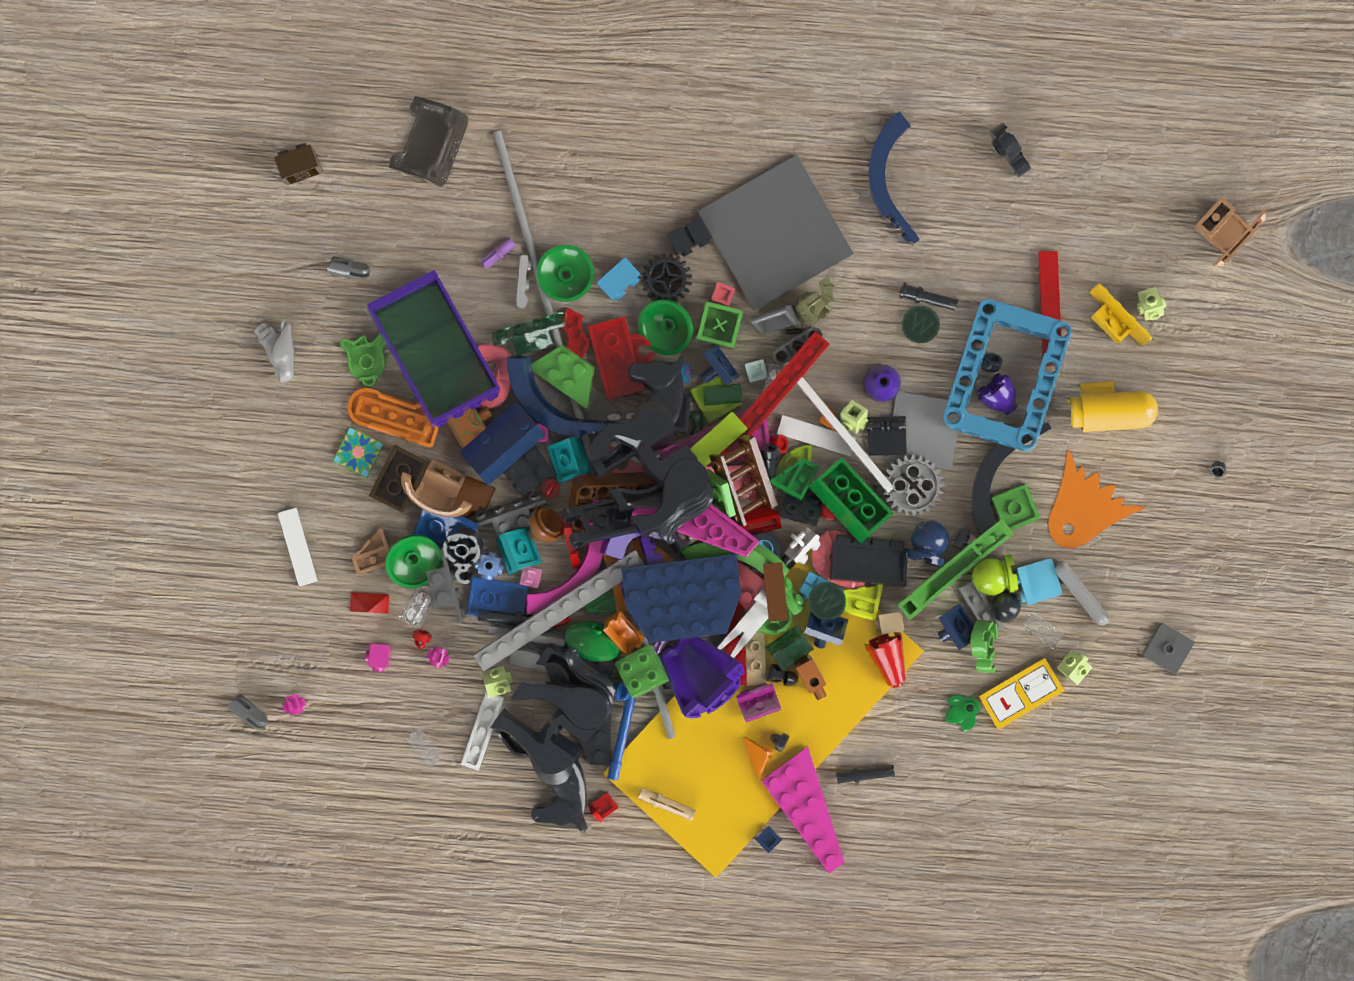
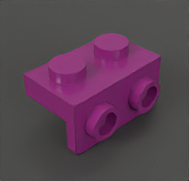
[736,683,782,723]

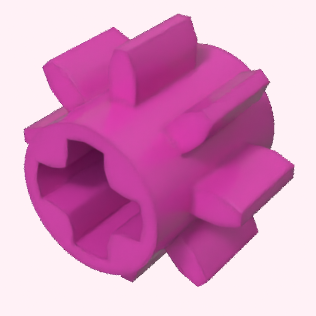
[426,646,450,669]
[282,693,307,716]

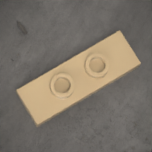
[745,632,766,686]

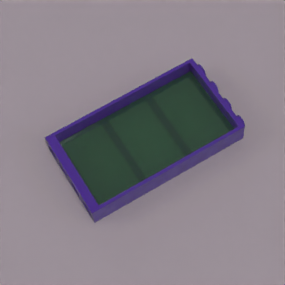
[367,270,501,428]

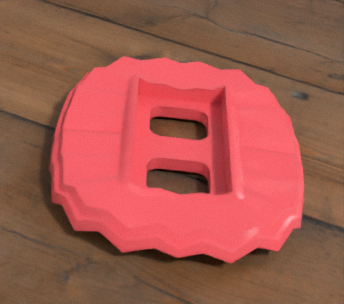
[460,344,512,409]
[812,530,866,589]

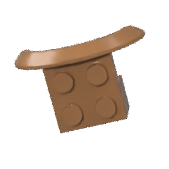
[1195,197,1266,266]
[401,460,472,517]

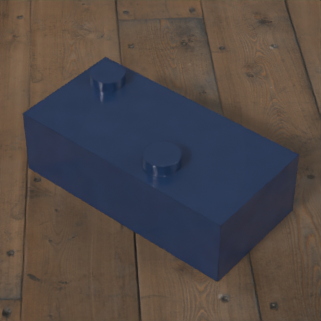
[459,402,546,485]

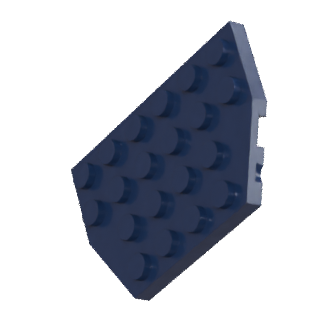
[621,554,741,643]

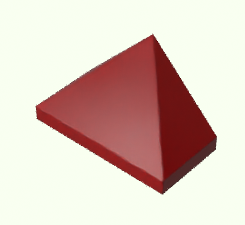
[742,506,782,535]
[350,592,389,614]

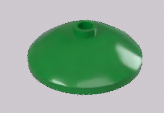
[537,245,594,302]
[638,299,693,355]
[385,535,443,588]
[564,620,620,661]

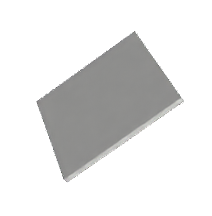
[885,392,959,470]

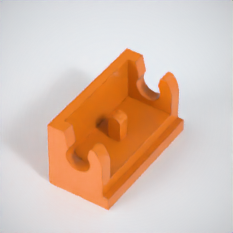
[603,610,645,656]

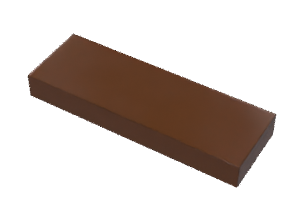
[763,562,788,622]

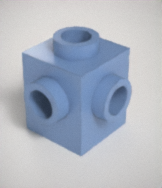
[475,552,504,580]

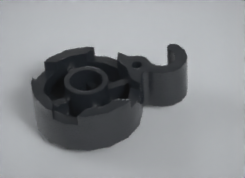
[989,123,1031,178]
[443,526,484,584]

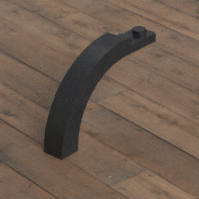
[971,422,1052,536]

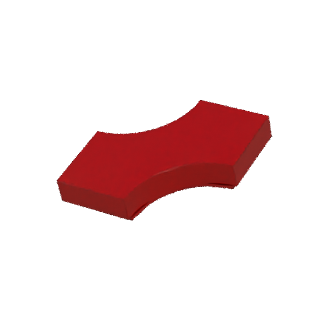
[558,307,592,359]
[561,516,580,569]

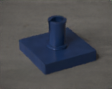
[700,346,740,385]
[938,603,974,650]
[804,610,848,648]

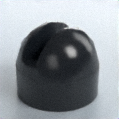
[1210,461,1226,478]
[783,671,798,686]

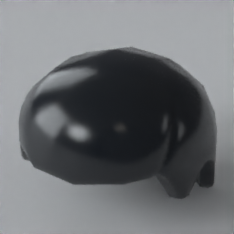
[991,592,1021,623]

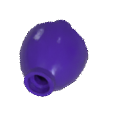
[863,364,901,402]
[976,373,1018,415]

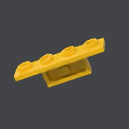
[1089,283,1152,347]

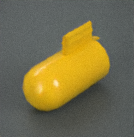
[1068,381,1158,432]

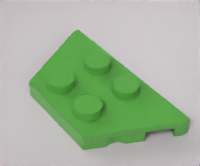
[531,345,594,408]

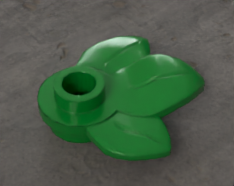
[945,694,980,732]

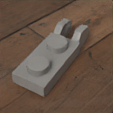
[515,255,531,309]

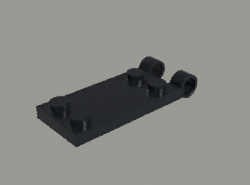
[561,499,638,548]

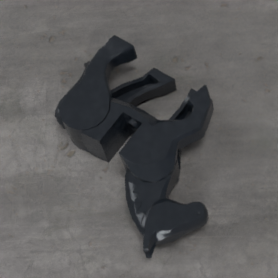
[588,355,713,544]
[490,643,616,833]

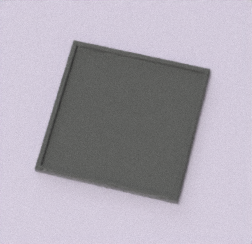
[697,155,854,311]

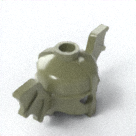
[795,275,836,329]

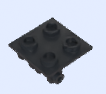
[866,416,907,456]
[780,488,823,526]

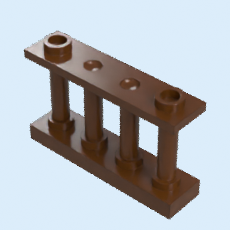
[709,435,778,526]

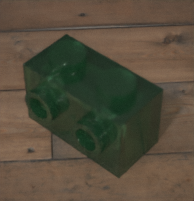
[765,625,814,671]

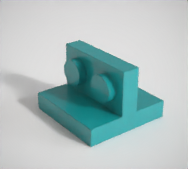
[547,437,591,483]
[496,527,542,575]

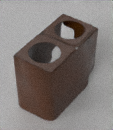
[452,476,496,517]

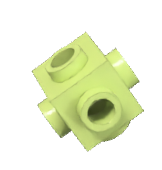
[1137,287,1166,321]
[839,400,868,434]
[1057,650,1092,685]
[482,665,513,698]

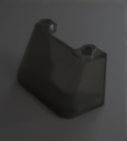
[389,96,468,187]

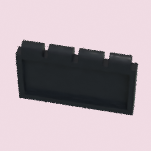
[830,534,908,587]

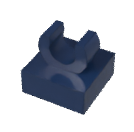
[755,826,782,853]

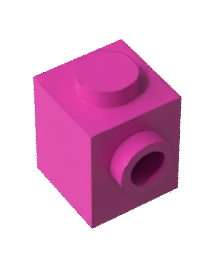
[365,643,391,672]

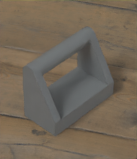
[751,305,799,335]

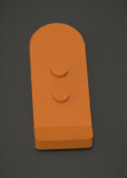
[347,388,443,447]

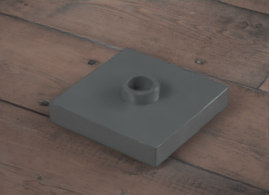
[1142,622,1195,675]

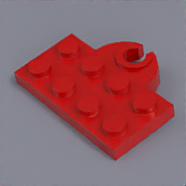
[588,316,654,400]

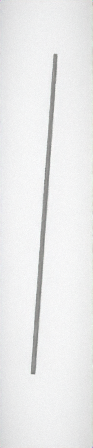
[494,131,675,739]

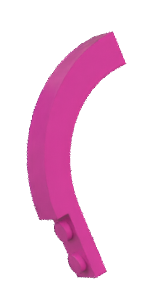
[525,499,604,614]

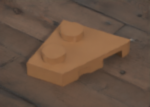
[351,528,389,576]

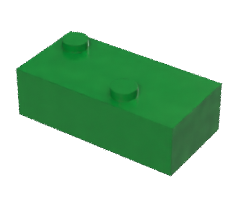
[809,457,894,544]

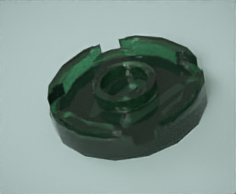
[902,306,940,344]
[808,582,846,620]

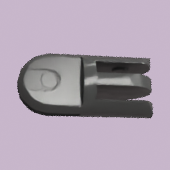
[327,256,370,280]
[228,694,268,730]

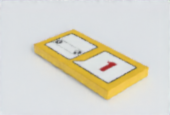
[978,658,1064,730]

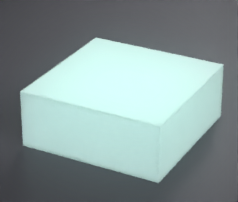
[745,359,768,383]

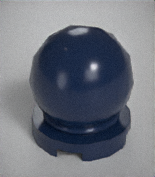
[906,520,949,567]

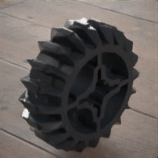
[641,253,692,303]

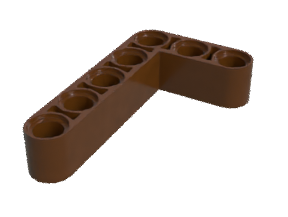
[568,472,656,531]

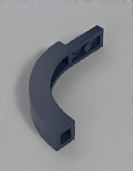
[868,111,920,246]
[506,355,622,438]

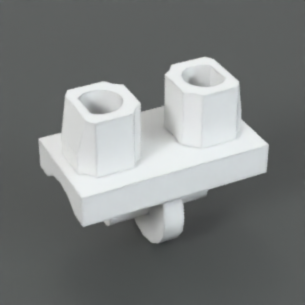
[784,527,821,564]

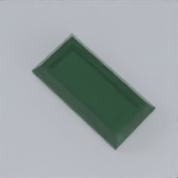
[703,383,743,406]

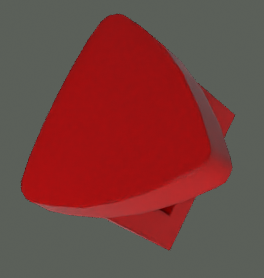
[588,792,619,823]

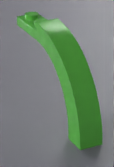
[898,519,1014,620]
[681,540,805,615]

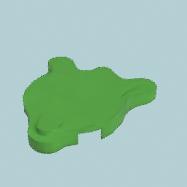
[340,334,386,388]

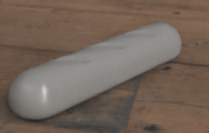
[1055,561,1110,625]

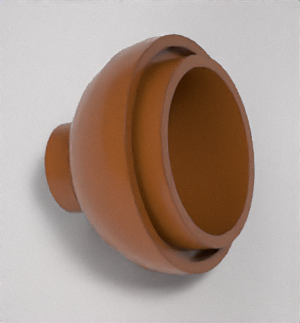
[528,506,564,542]

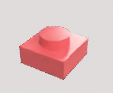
[711,282,736,307]

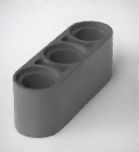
[773,327,823,366]

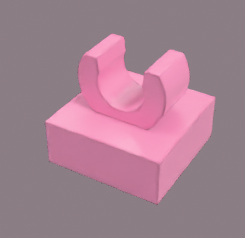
[519,567,543,589]

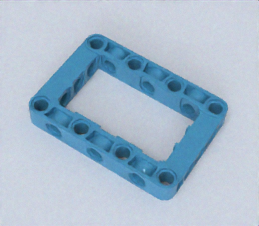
[944,299,1071,452]

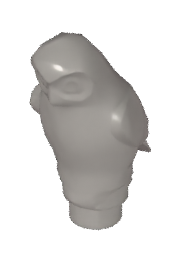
[254,321,294,382]

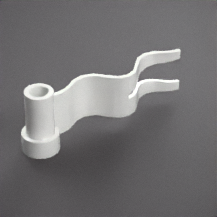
[717,588,768,658]

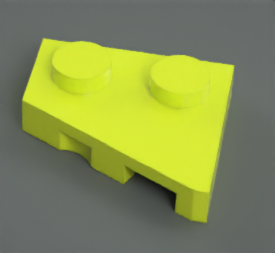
[842,585,883,621]

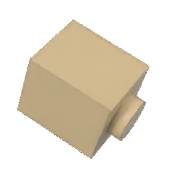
[875,612,904,634]

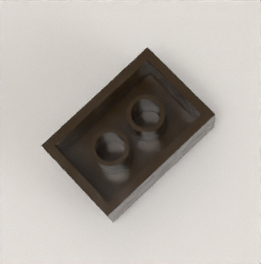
[274,143,323,186]
[369,445,430,514]

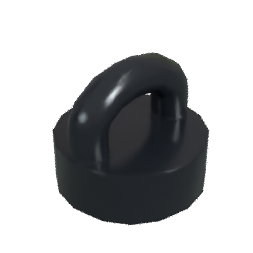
[982,353,1003,372]
[766,664,785,683]
[770,733,790,752]

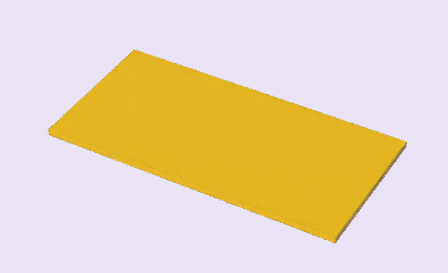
[603,549,924,878]

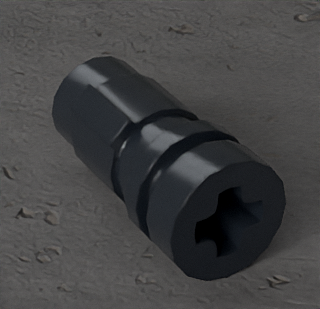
[760,444,780,480]

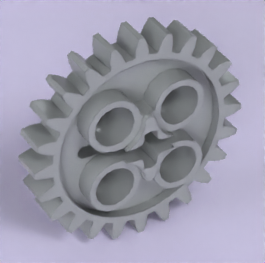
[883,454,945,517]

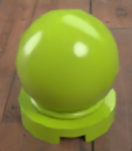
[972,554,1018,595]

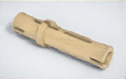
[638,787,696,821]

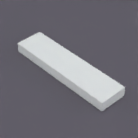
[777,415,856,456]
[278,508,318,587]
[461,692,504,771]

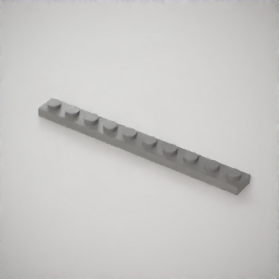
[473,549,645,671]

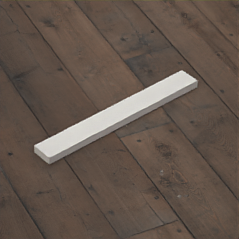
[797,377,893,493]

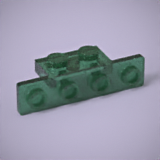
[492,312,566,355]

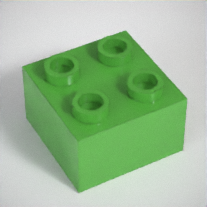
[697,301,743,350]
[615,645,669,698]

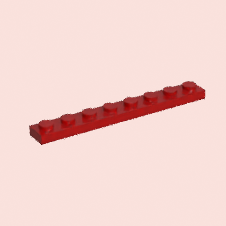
[721,332,830,456]

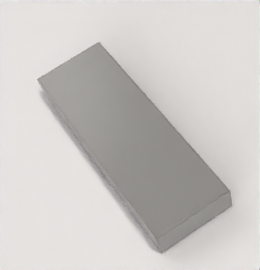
[958,580,1004,631]

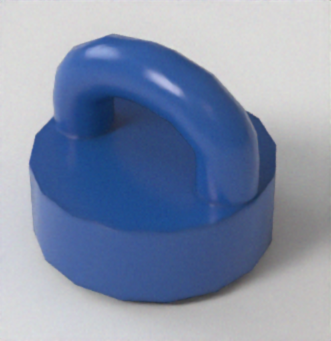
[613,681,630,701]

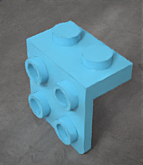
[1013,559,1062,605]

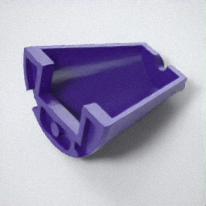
[659,637,744,718]

